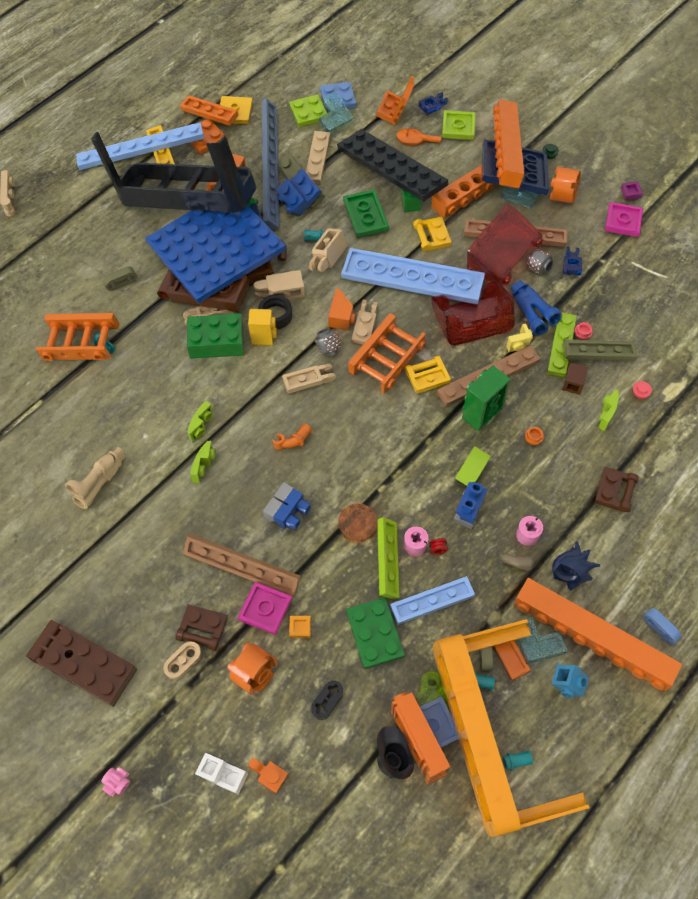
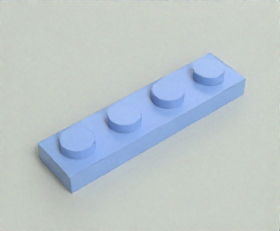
[390,576,475,625]

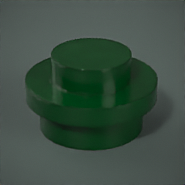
[542,144,559,159]

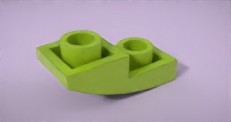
[598,389,619,432]
[187,401,214,443]
[190,441,216,483]
[455,446,491,486]

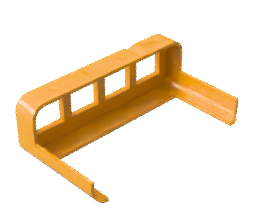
[433,619,589,837]

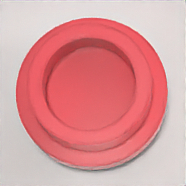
[574,322,593,340]
[632,381,652,399]

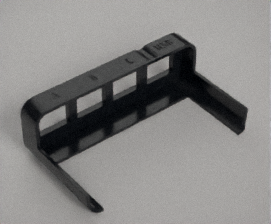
[91,132,257,213]

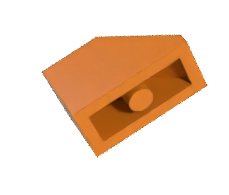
[328,288,356,330]

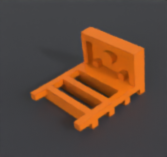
[375,76,415,125]

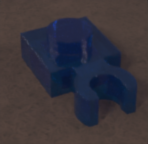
[419,92,448,115]
[563,247,582,275]

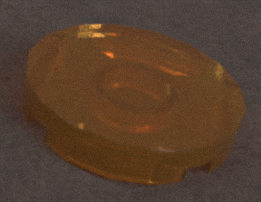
[338,504,377,542]

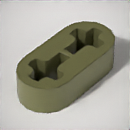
[103,267,137,291]
[479,631,493,671]

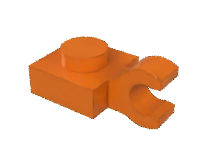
[248,758,289,794]

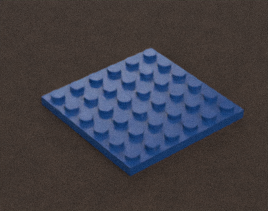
[145,205,287,304]

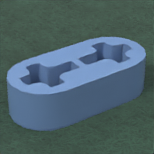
[643,608,681,645]

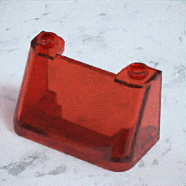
[467,204,543,289]
[431,280,515,346]

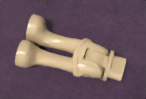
[65,447,126,509]

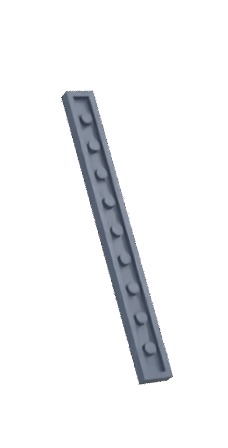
[262,98,280,231]

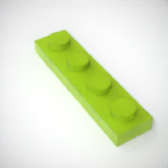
[547,312,577,378]
[377,517,400,600]

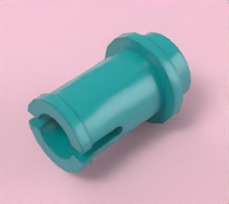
[304,229,325,241]
[93,333,116,355]
[474,671,495,691]
[503,750,533,771]

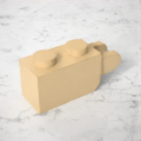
[309,228,348,272]
[253,270,305,300]

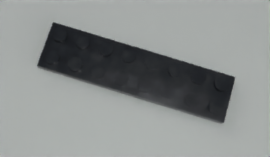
[337,129,449,202]

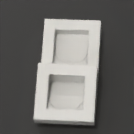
[195,753,248,795]

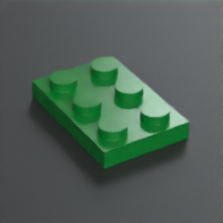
[343,189,389,238]
[346,598,405,670]

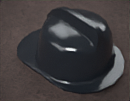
[377,725,414,779]

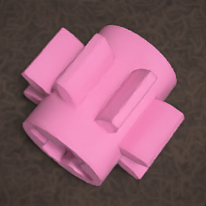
[102,767,130,797]

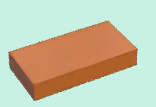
[492,640,531,681]

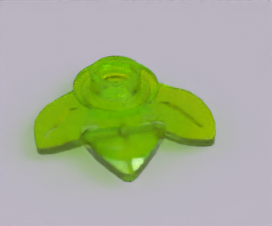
[417,671,449,710]

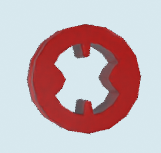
[429,538,448,555]

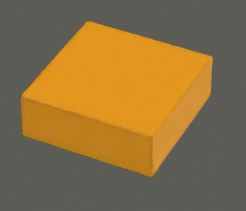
[289,616,311,638]

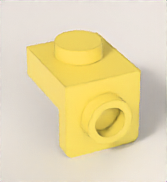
[506,324,533,352]

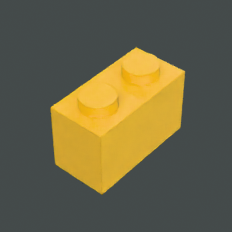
[248,309,277,345]

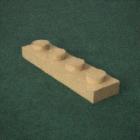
[306,131,330,185]

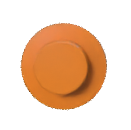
[525,427,544,445]

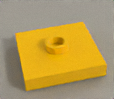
[218,96,253,124]

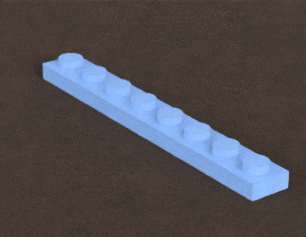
[76,123,204,170]

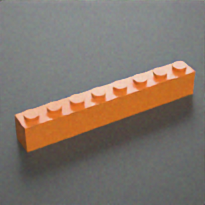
[492,99,524,188]
[514,578,682,691]

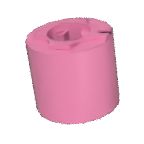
[516,516,543,546]
[404,527,429,557]

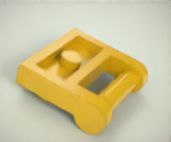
[413,217,452,252]
[404,355,451,394]

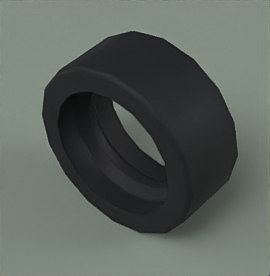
[258,294,292,329]

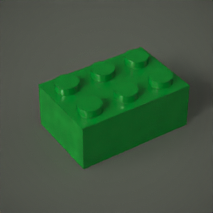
[187,313,244,359]
[462,365,511,431]

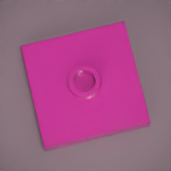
[605,202,643,237]
[237,582,293,635]

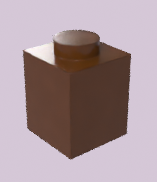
[562,363,588,395]

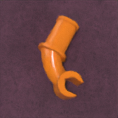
[272,424,313,450]

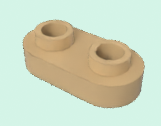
[163,642,202,680]

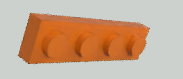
[180,95,239,126]

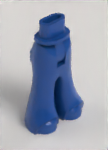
[510,280,562,336]

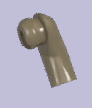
[503,553,534,571]

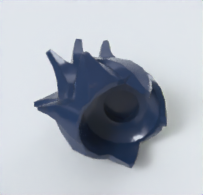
[552,541,600,591]

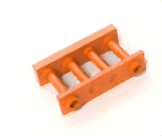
[36,313,120,361]
[348,313,426,394]

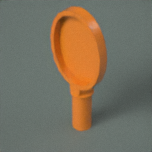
[397,128,442,146]

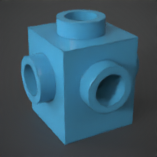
[551,664,589,699]

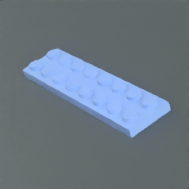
[341,248,485,304]

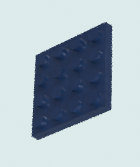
[482,139,549,195]

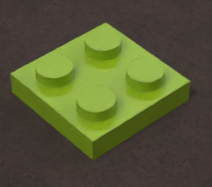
[289,94,328,128]
[442,110,476,140]

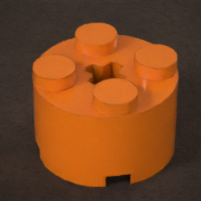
[550,166,581,204]
[228,642,278,695]

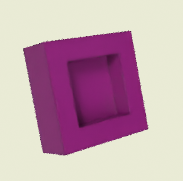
[621,181,643,200]

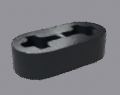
[311,681,343,720]

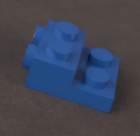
[276,169,322,216]

